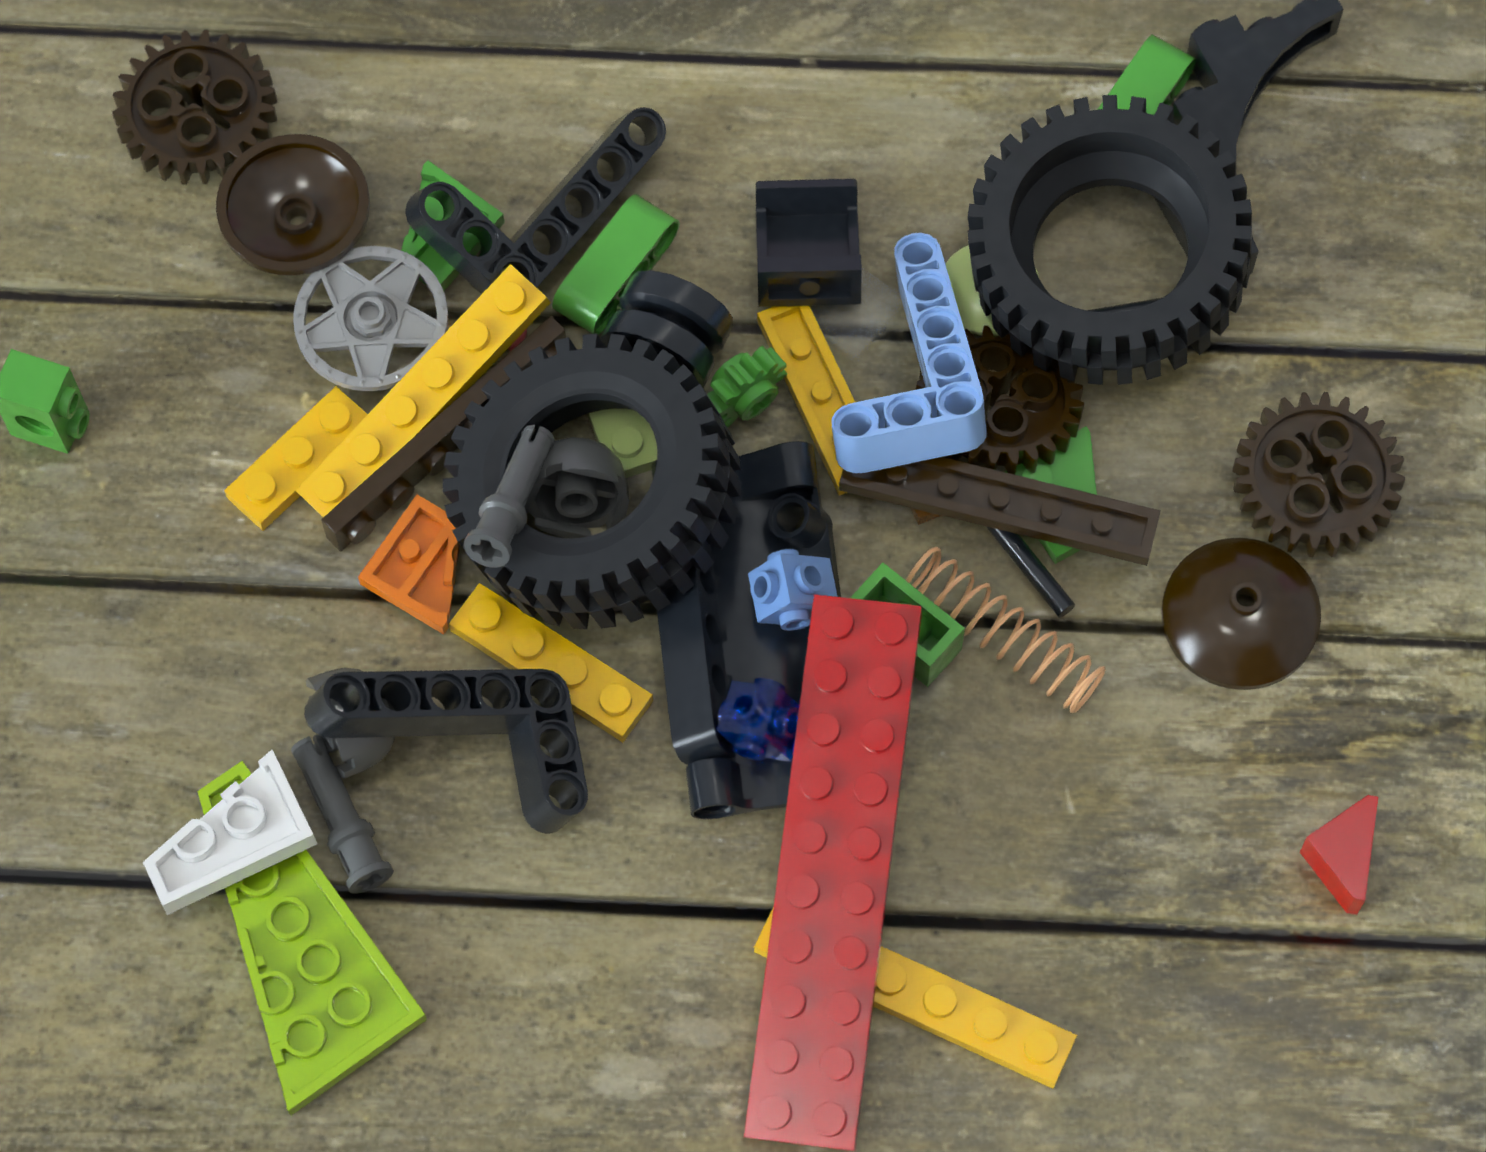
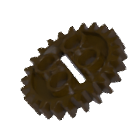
[112,29,278,185]
[916,325,1084,475]
[1232,392,1405,557]

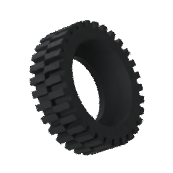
[967,95,1252,385]
[443,334,742,629]

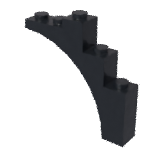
[1153,0,1344,274]

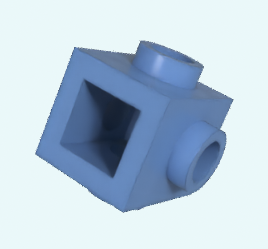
[748,549,838,631]

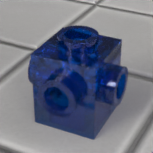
[717,678,799,761]

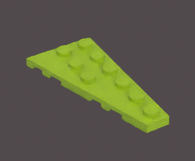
[197,761,427,1116]

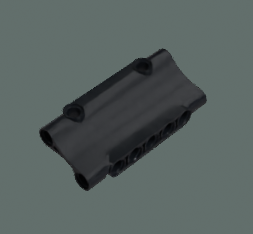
[651,441,841,820]

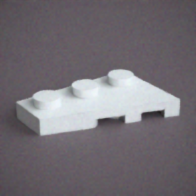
[143,750,317,915]

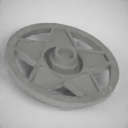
[293,246,449,391]

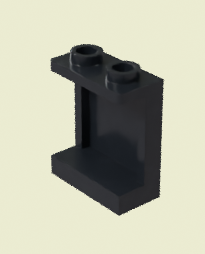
[755,179,862,307]

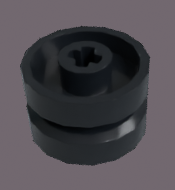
[601,270,733,388]

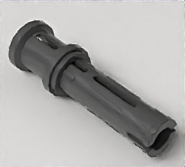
[464,425,555,568]
[291,735,394,894]

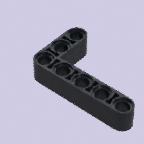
[405,107,666,294]
[304,669,588,834]

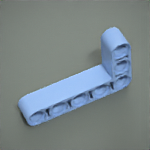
[832,233,987,473]

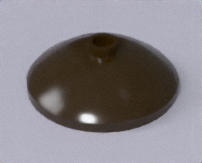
[216,134,370,276]
[1161,538,1321,690]

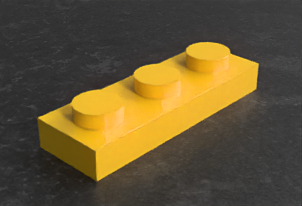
[224,386,368,531]

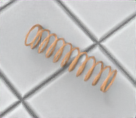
[906,547,1106,713]

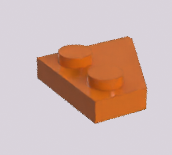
[358,494,460,635]

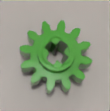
[707,346,787,427]

